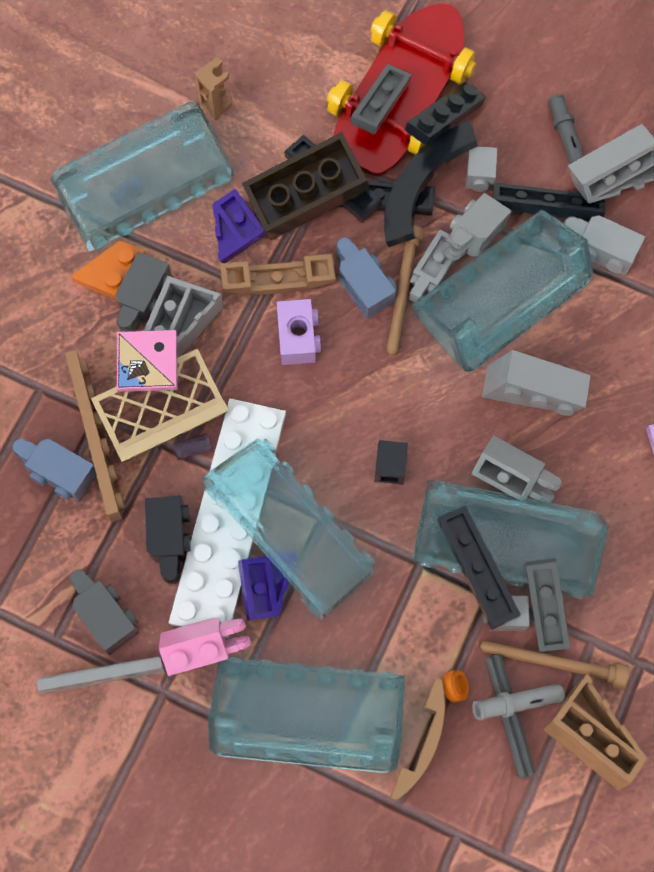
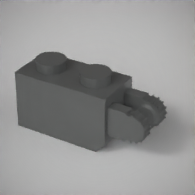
[116,252,173,332]
[70,569,139,655]

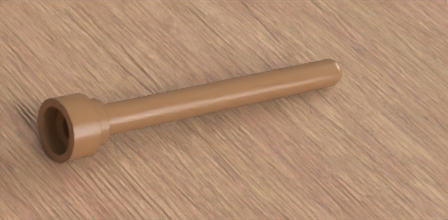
[387,225,424,355]
[480,641,629,690]

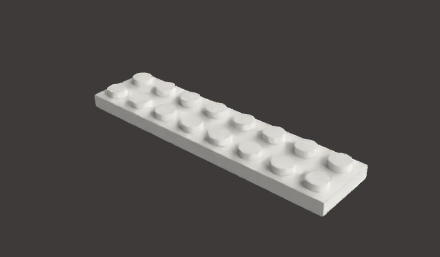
[169,398,286,639]

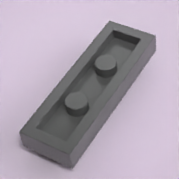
[350,64,412,135]
[526,558,570,652]

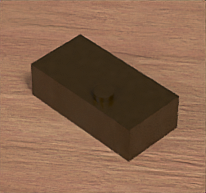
[242,132,370,240]

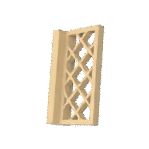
[91,348,229,463]

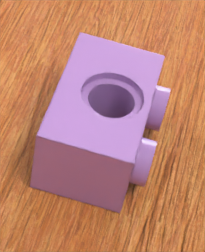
[277,299,321,365]

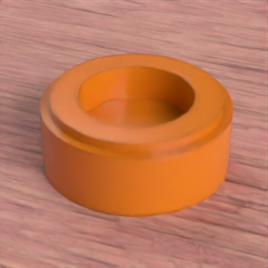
[442,670,469,703]

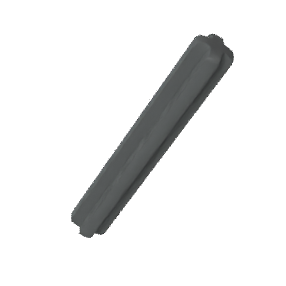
[486,655,536,778]

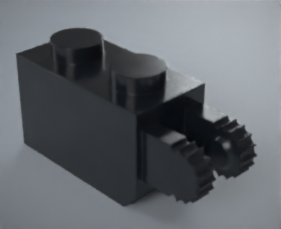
[145,496,191,584]

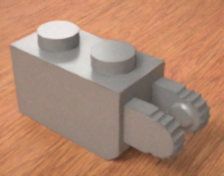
[445,193,512,261]
[560,215,646,276]
[471,435,562,504]

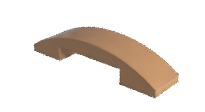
[220,254,336,295]
[390,678,445,801]

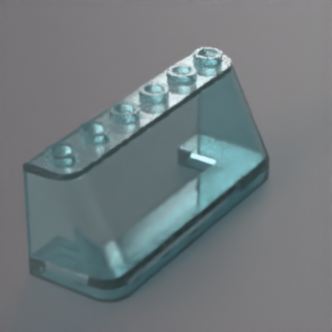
[50,102,234,251]
[412,210,593,372]
[201,438,376,622]
[412,480,609,599]
[208,657,405,773]

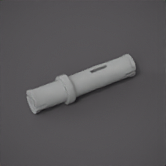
[472,683,565,721]

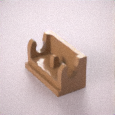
[194,56,233,121]

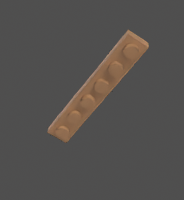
[65,350,125,522]

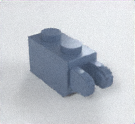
[336,237,397,319]
[12,438,97,502]

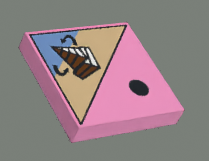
[117,330,178,392]

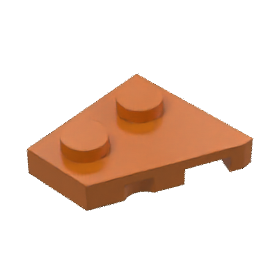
[71,240,146,300]

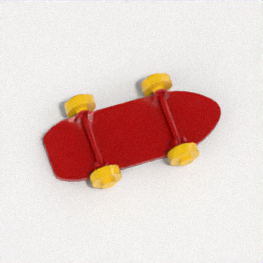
[327,3,477,176]

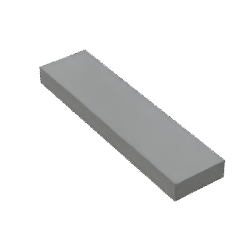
[37,656,166,694]

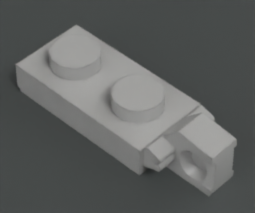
[408,229,454,304]

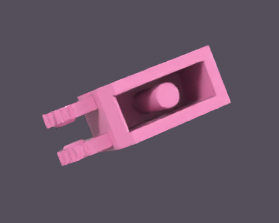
[159,618,251,676]

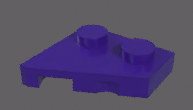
[213,188,267,263]
[238,552,297,621]

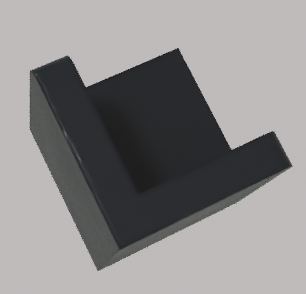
[374,440,408,485]

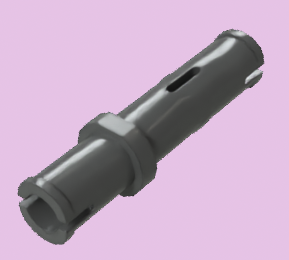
[548,94,584,164]

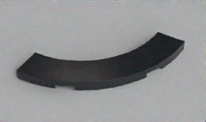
[384,120,478,247]

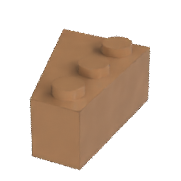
[543,674,647,791]

